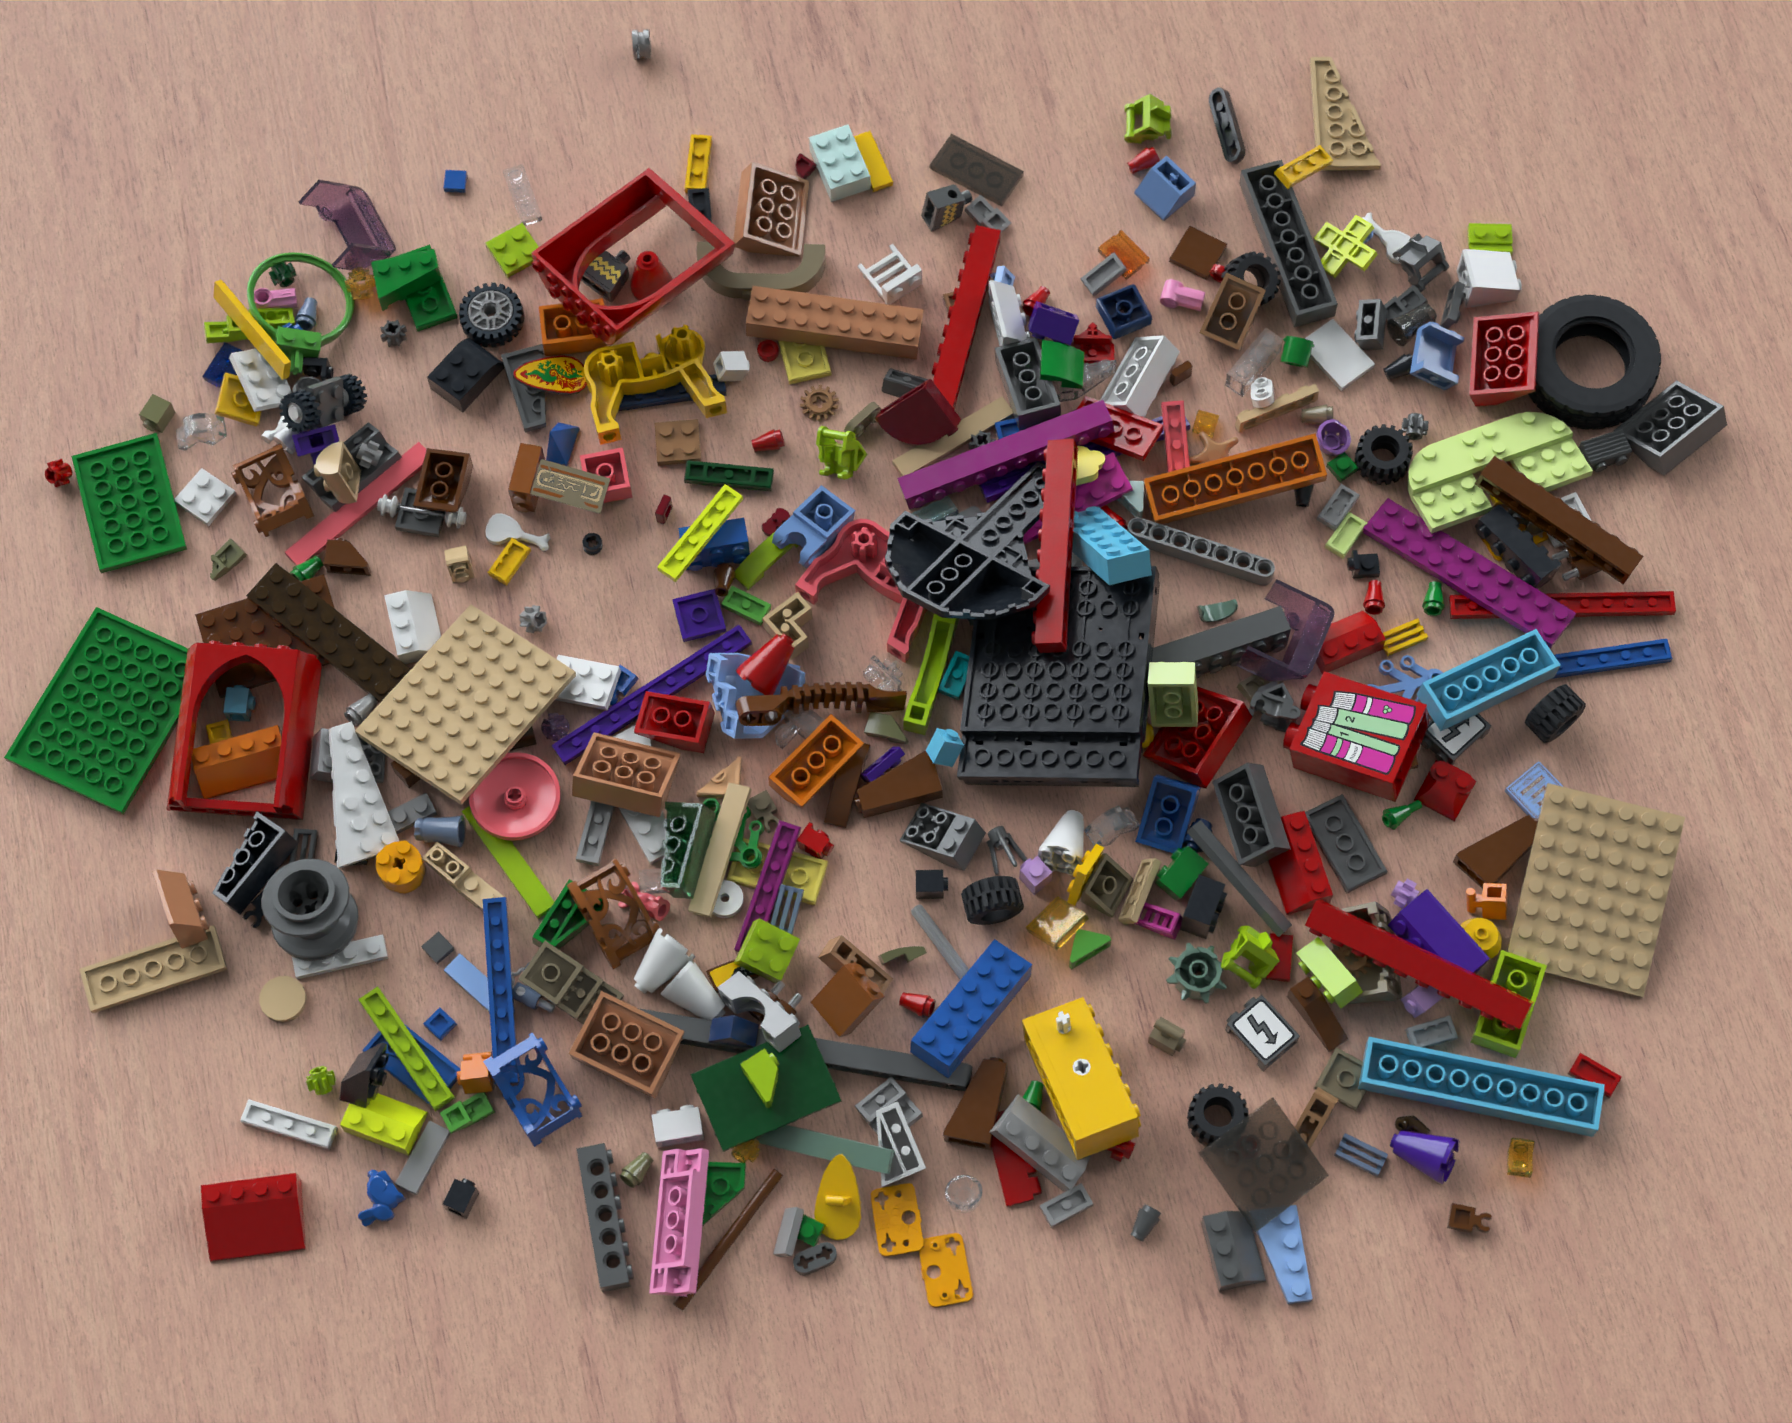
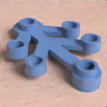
[1368,655,1443,702]

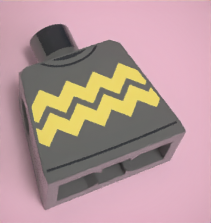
[921,184,972,232]
[581,250,631,303]

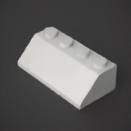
[1100,335,1180,417]

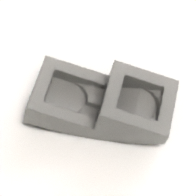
[964,194,1011,232]

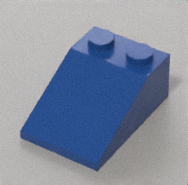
[1135,774,1201,853]

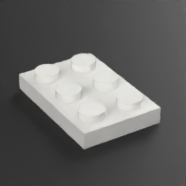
[229,349,292,412]
[555,655,621,710]

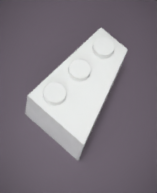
[876,1102,926,1187]

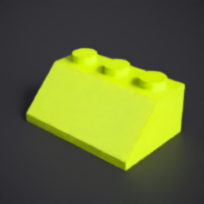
[340,1093,428,1156]

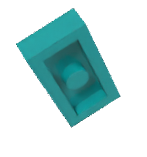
[938,651,969,700]

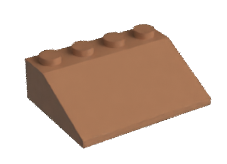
[733,162,809,257]
[572,732,681,817]
[568,991,685,1099]

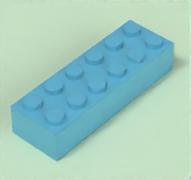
[1072,506,1152,585]
[1417,629,1561,732]

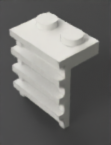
[858,244,922,305]

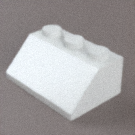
[988,280,1031,346]
[384,590,441,665]

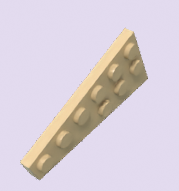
[1310,57,1381,171]

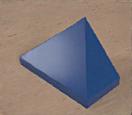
[546,422,580,466]

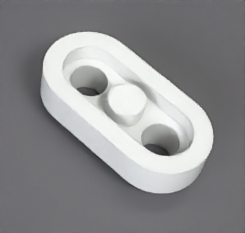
[1251,377,1274,408]

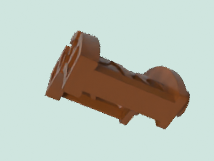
[231,443,314,537]
[567,858,660,969]

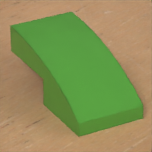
[440,1092,495,1134]

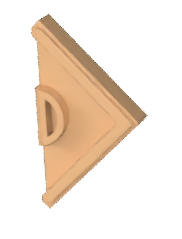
[696,757,742,798]

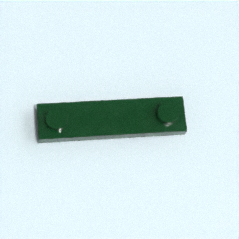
[684,460,774,492]

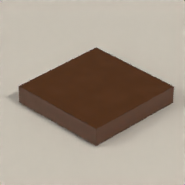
[1169,226,1227,280]

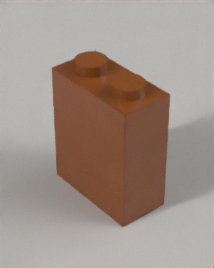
[508,443,545,513]
[810,962,885,1037]

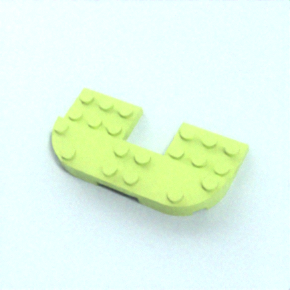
[1407,411,1593,534]

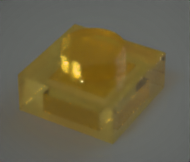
[1192,410,1219,438]

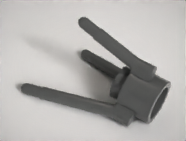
[987,826,1027,875]

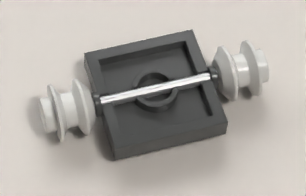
[377,487,466,537]

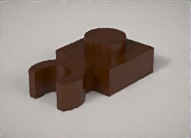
[1447,1203,1492,1233]

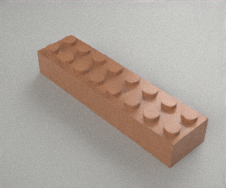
[746,286,924,360]

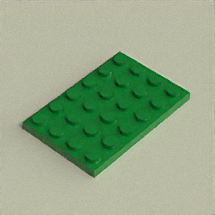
[71,433,188,574]

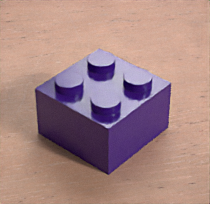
[1028,301,1079,345]

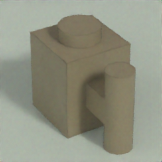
[1148,1017,1186,1056]

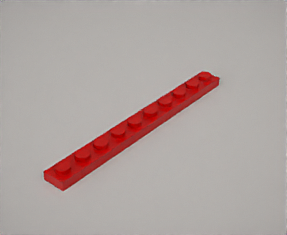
[1449,591,1676,619]

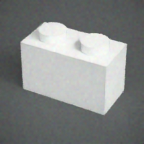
[652,1105,704,1148]

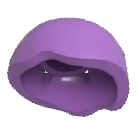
[1316,419,1351,456]

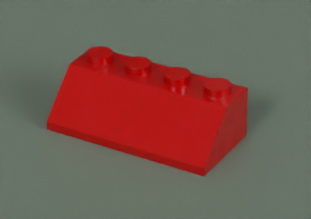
[1268,810,1333,915]

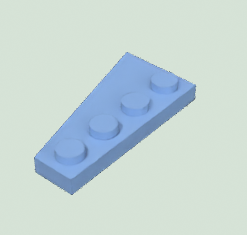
[1248,1205,1312,1304]

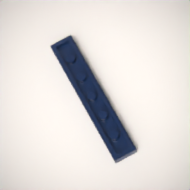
[618,374,727,411]

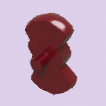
[762,508,791,537]

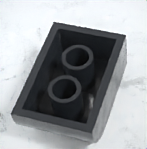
[427,338,504,412]

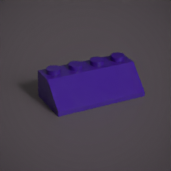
[1388,889,1490,974]

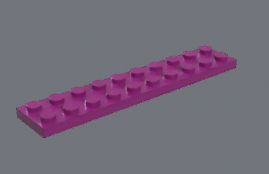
[1362,498,1576,649]

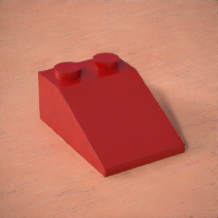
[634,691,715,754]

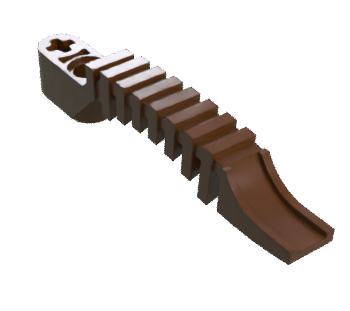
[735,682,907,726]

